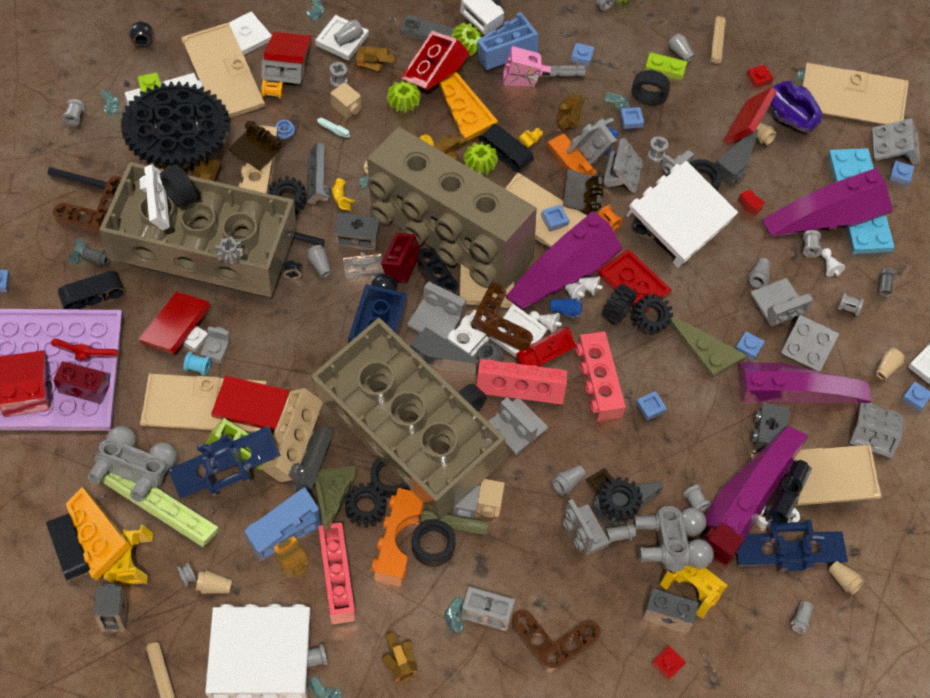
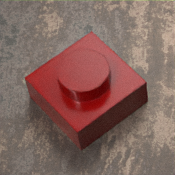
[746,64,774,88]
[652,646,687,681]

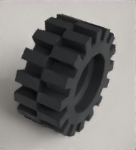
[268,177,306,214]
[601,283,638,324]
[631,294,673,335]
[599,477,643,523]
[345,483,386,528]

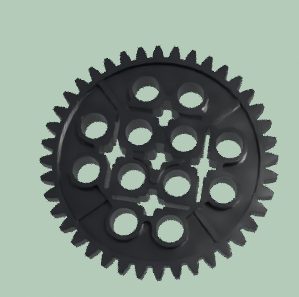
[121,81,230,169]

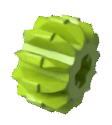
[451,23,482,57]
[387,80,421,114]
[463,142,498,175]

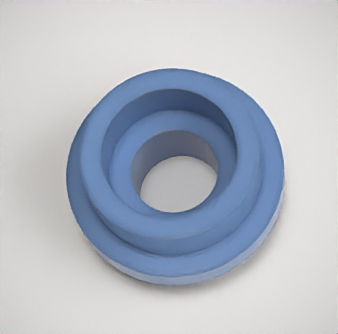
[275,120,295,139]

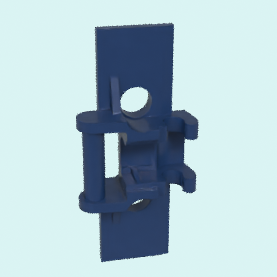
[168,426,281,499]
[737,519,848,572]

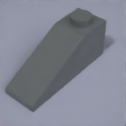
[715,129,758,187]
[410,327,479,374]
[592,481,664,528]

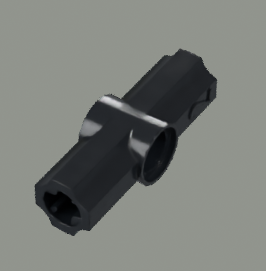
[768,460,812,524]

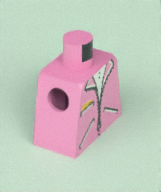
[503,46,551,86]

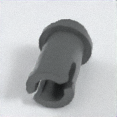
[81,246,110,266]
[878,268,896,296]

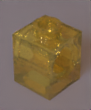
[273,536,309,578]

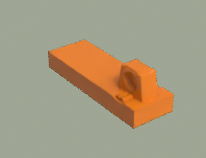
[547,133,596,176]

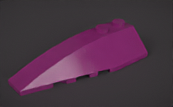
[762,167,893,237]
[506,211,622,310]
[737,362,872,403]
[705,426,808,539]

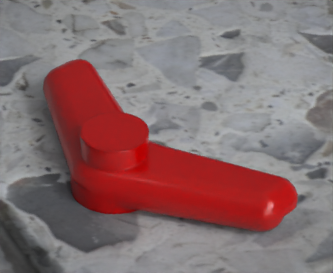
[51,338,119,362]

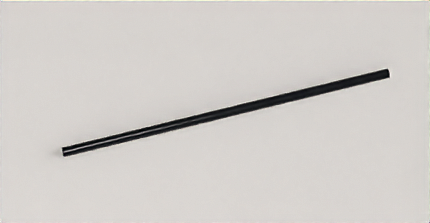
[47,167,325,247]

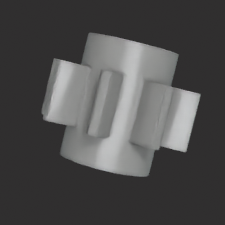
[215,237,243,265]

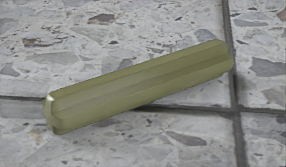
[421,509,489,535]

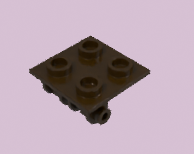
[228,121,286,171]
[563,169,604,214]

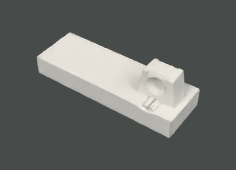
[139,164,170,231]

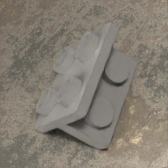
[567,118,617,165]
[604,138,643,193]
[488,398,548,454]

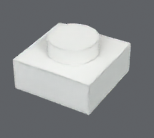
[182,326,208,353]

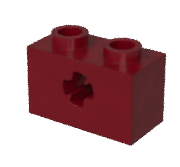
[381,233,421,283]
[53,361,109,404]
[704,522,745,573]

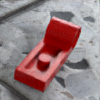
[516,326,575,367]

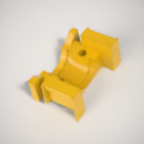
[103,524,153,586]
[660,565,728,619]

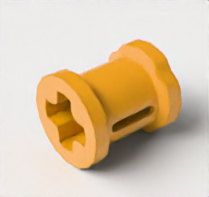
[261,79,284,99]

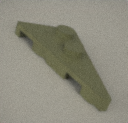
[670,316,746,378]
[314,466,357,530]

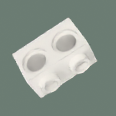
[447,310,490,357]

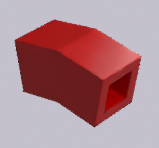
[738,189,765,217]

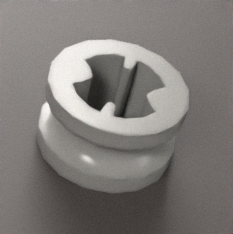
[596,0,615,11]
[177,562,197,587]

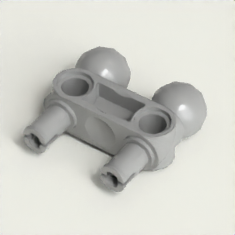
[87,426,177,502]
[634,506,714,571]

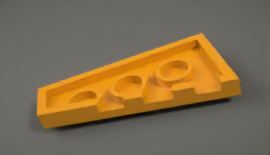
[438,71,498,141]
[66,487,131,581]

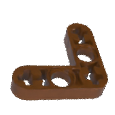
[53,176,122,233]
[472,283,533,350]
[512,610,601,672]

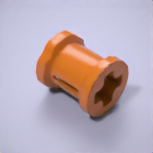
[597,205,624,232]

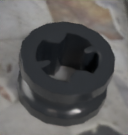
[283,260,302,279]

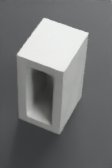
[460,0,504,35]

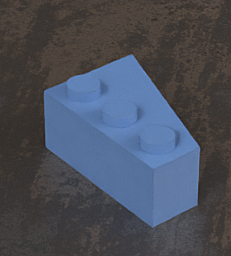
[477,12,538,70]
[244,487,320,562]

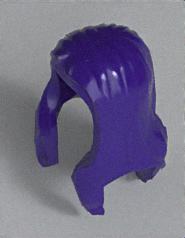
[770,80,822,133]

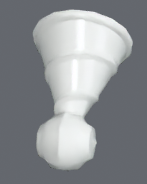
[821,248,845,277]
[576,276,603,296]
[563,283,586,300]
[529,311,562,333]

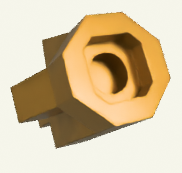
[356,46,397,71]
[556,93,585,129]
[433,135,467,160]
[192,157,220,181]
[382,632,418,682]

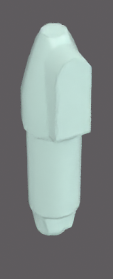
[317,117,351,138]

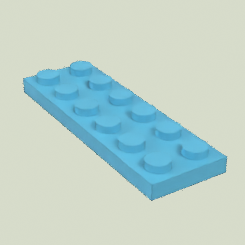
[828,148,895,254]

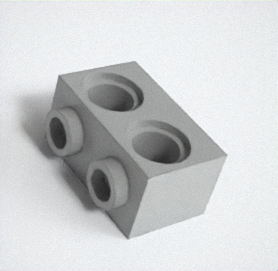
[261,57,305,84]
[461,587,515,631]

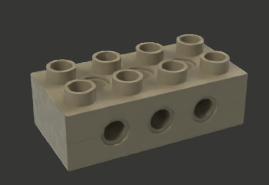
[367,127,537,289]
[99,162,296,297]
[311,318,507,520]

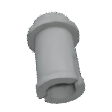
[606,522,636,543]
[791,602,814,634]

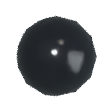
[129,21,154,46]
[371,274,397,291]

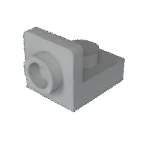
[661,150,694,175]
[200,326,231,364]

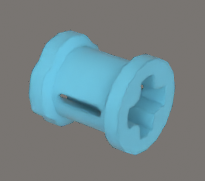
[183,352,211,376]

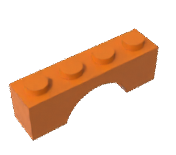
[371,488,424,587]

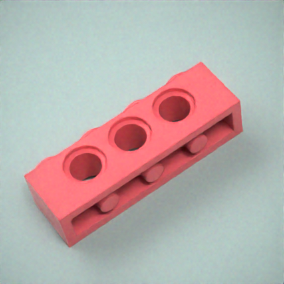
[575,331,626,421]
[476,359,567,405]
[318,522,355,625]

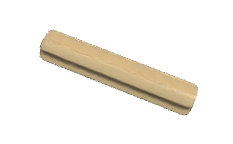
[711,16,726,64]
[146,642,175,698]

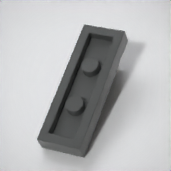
[400,14,454,41]
[306,142,331,205]
[288,426,334,492]

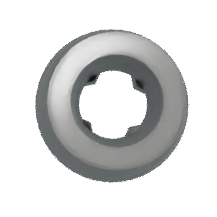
[333,19,364,45]
[668,33,695,62]
[307,245,332,278]
[748,258,770,288]
[552,465,586,495]

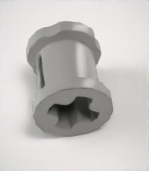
[330,62,348,88]
[62,99,85,126]
[647,136,668,163]
[802,230,822,257]
[837,292,864,317]
[682,484,711,512]
[307,643,328,670]

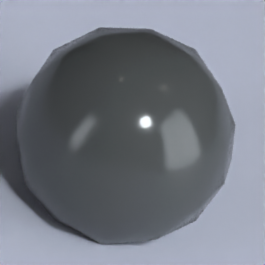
[476,342,503,363]

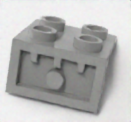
[873,118,920,165]
[751,278,813,327]
[407,281,466,340]
[781,315,840,371]
[849,402,903,458]
[562,499,610,557]

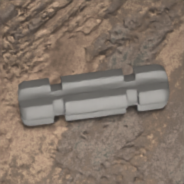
[549,65,586,77]

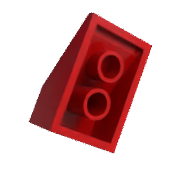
[400,31,470,90]
[0,350,50,417]

